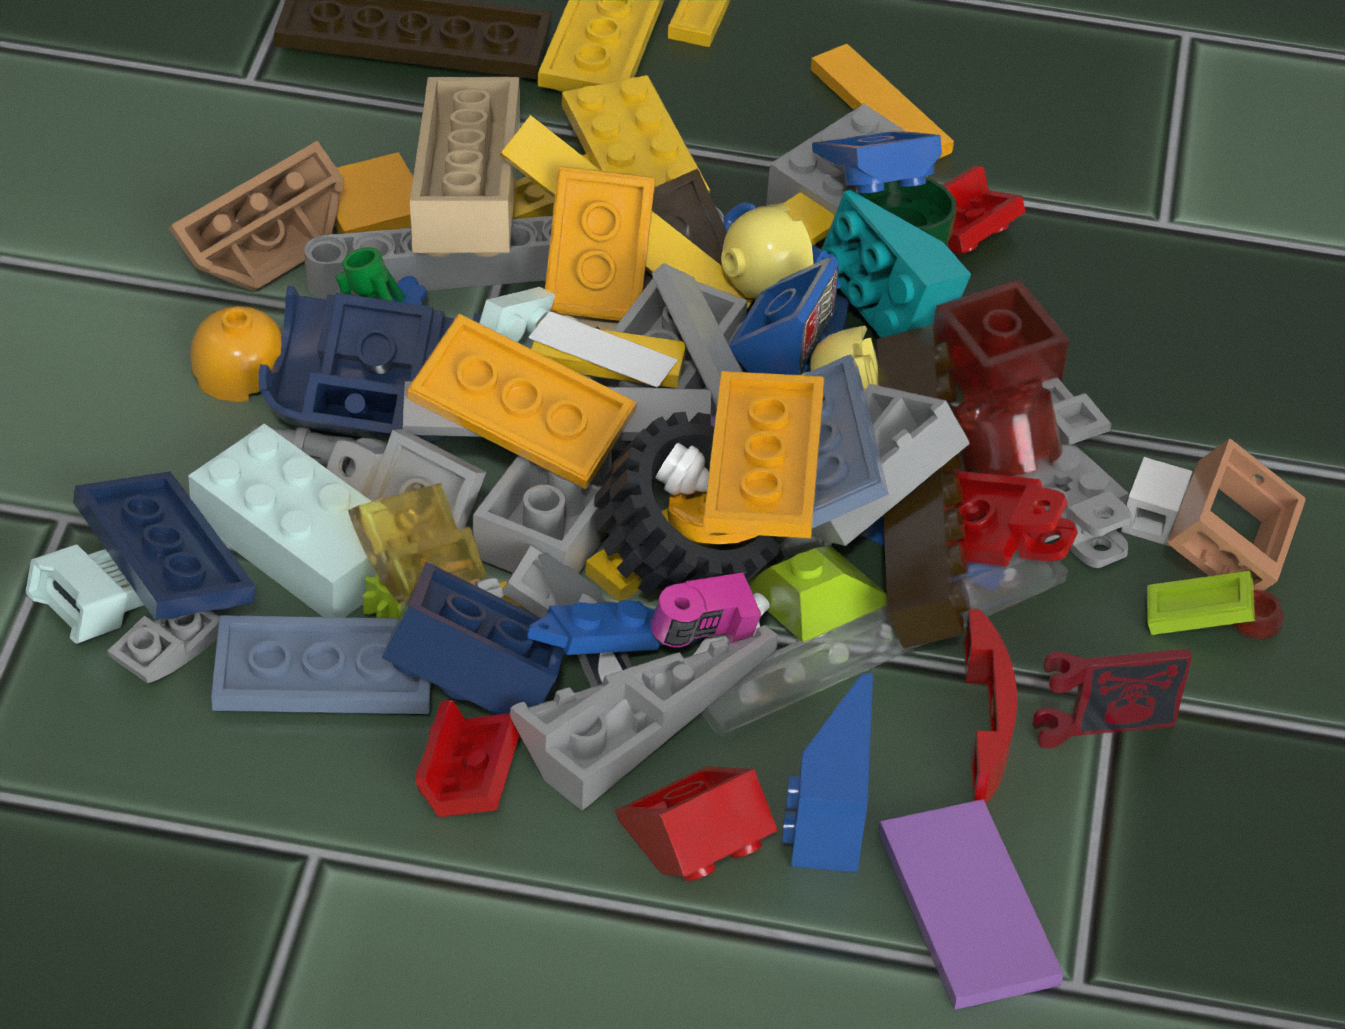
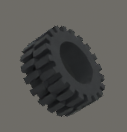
[594,411,787,596]

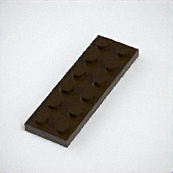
[274,0,552,79]

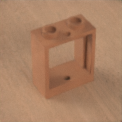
[1167,438,1306,597]

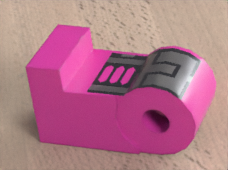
[650,572,761,647]

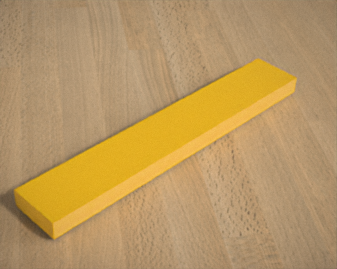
[500,115,753,308]

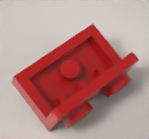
[942,165,1026,254]
[415,700,520,817]

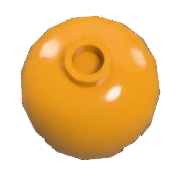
[190,306,282,402]

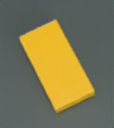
[668,0,731,47]

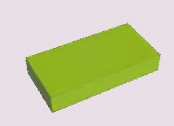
[1147,570,1255,635]

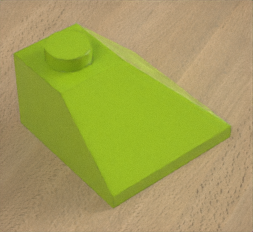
[748,546,887,643]

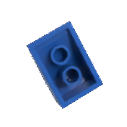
[782,673,873,873]

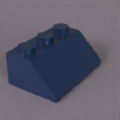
[382,562,564,715]

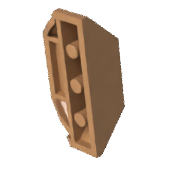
[168,140,344,292]

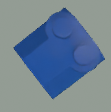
[812,130,942,193]

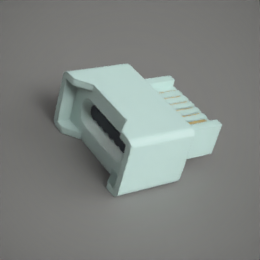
[26,545,144,644]

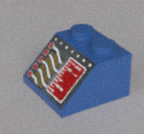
[729,256,839,375]

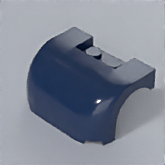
[258,286,482,443]

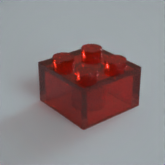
[933,279,1069,410]

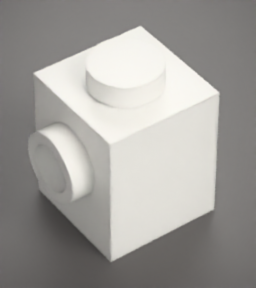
[1121,457,1193,546]

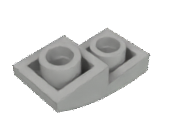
[107,611,219,683]

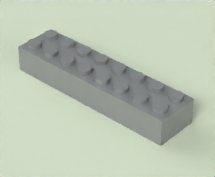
[473,279,748,574]

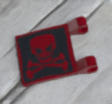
[1032,648,1192,749]

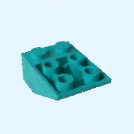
[822,190,971,343]

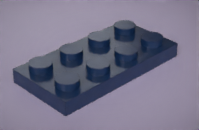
[73,471,255,620]

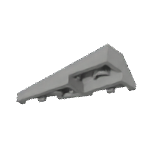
[510,625,778,811]

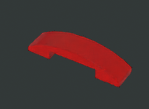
[963,609,1017,804]

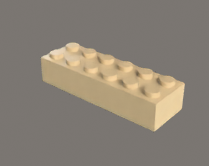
[410,77,521,257]

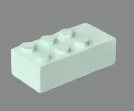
[188,424,409,618]

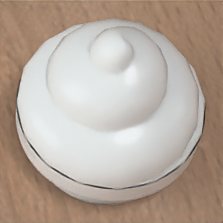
[655,443,709,495]

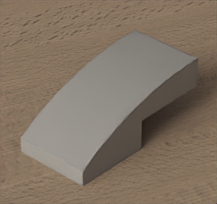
[1014,377,1111,445]

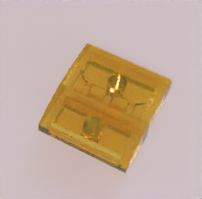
[348,483,487,603]

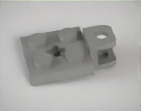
[326,429,486,563]
[988,443,1131,568]

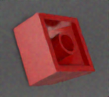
[615,766,778,881]

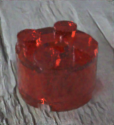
[953,377,1063,476]

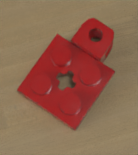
[954,471,1078,567]

